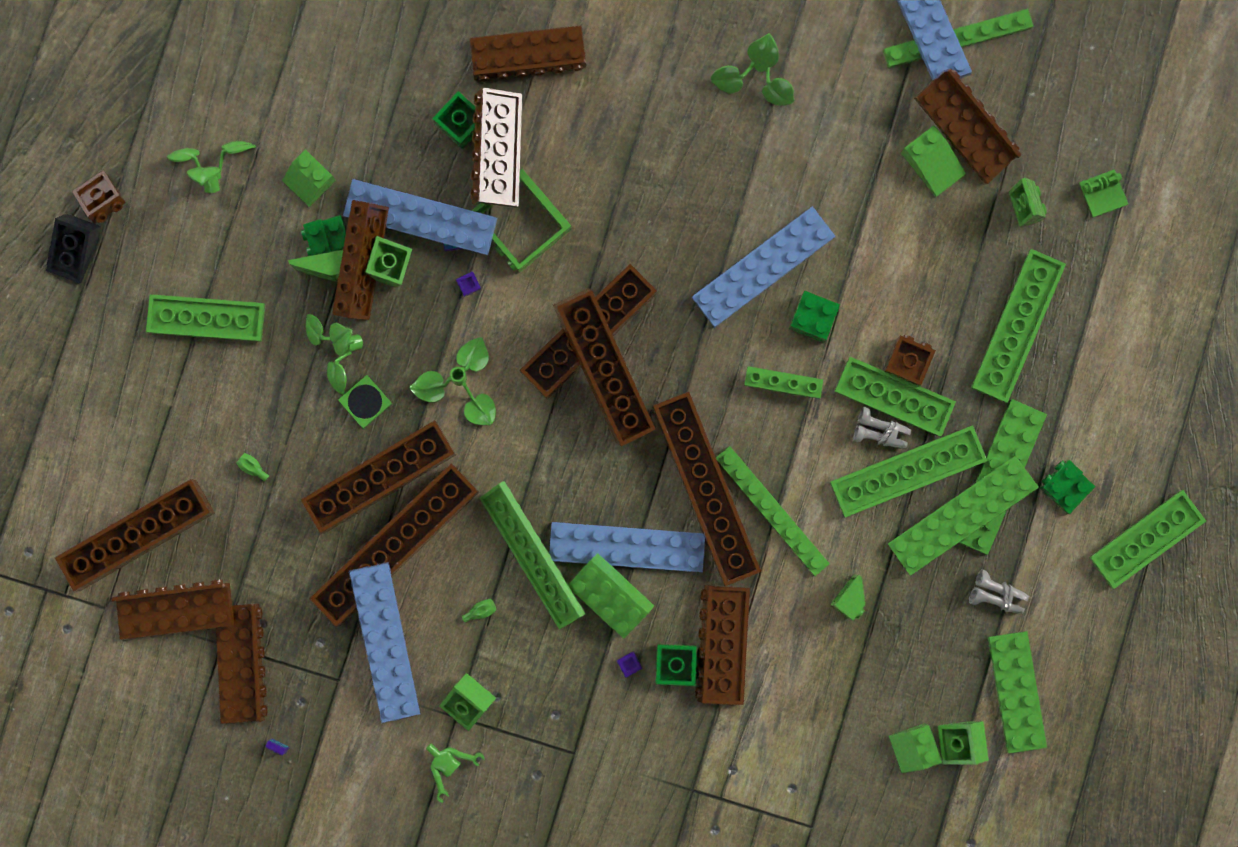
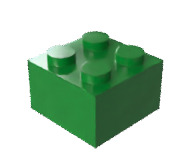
[432,91,476,149]
[789,291,840,343]
[656,644,697,686]

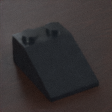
[45,213,101,284]

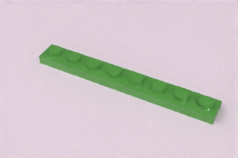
[883,9,1033,68]
[716,446,830,576]

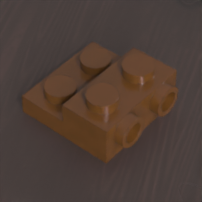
[72,170,126,224]
[885,335,936,386]

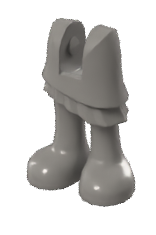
[853,407,911,448]
[969,569,1029,614]

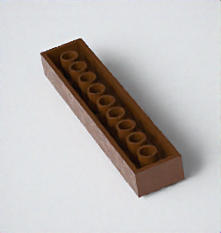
[653,392,761,586]
[309,463,480,627]

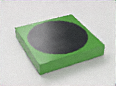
[338,375,392,429]

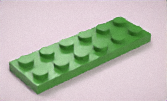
[146,294,265,342]
[834,357,956,437]
[1089,490,1206,589]
[988,631,1047,753]

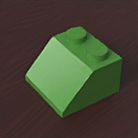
[282,149,336,207]
[365,236,412,287]
[830,575,865,620]
[439,673,496,731]
[938,721,989,764]
[889,723,942,773]

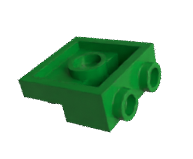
[301,215,346,256]
[1040,460,1096,515]

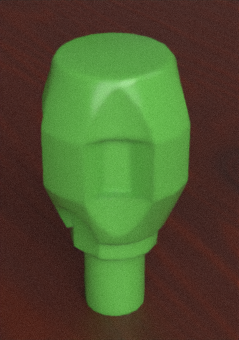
[236,453,269,482]
[462,599,496,622]

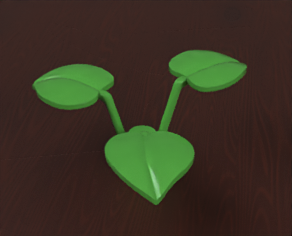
[711,33,795,105]
[167,141,256,193]
[306,314,363,394]
[410,337,496,426]

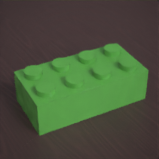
[568,553,654,639]

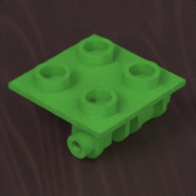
[1079,170,1128,217]

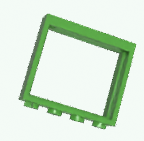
[472,169,572,273]

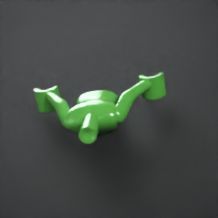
[426,743,485,803]

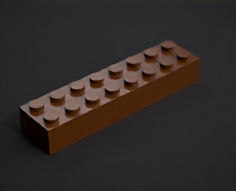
[520,264,657,399]
[553,288,656,447]
[301,420,456,534]
[55,479,215,591]

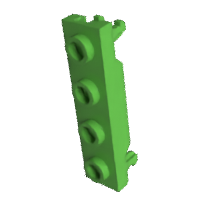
[744,366,824,399]

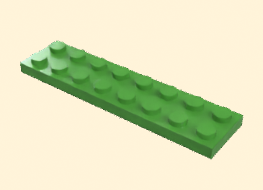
[971,249,1066,403]
[959,399,1047,555]
[830,425,987,518]
[888,456,1039,576]
[480,481,585,630]

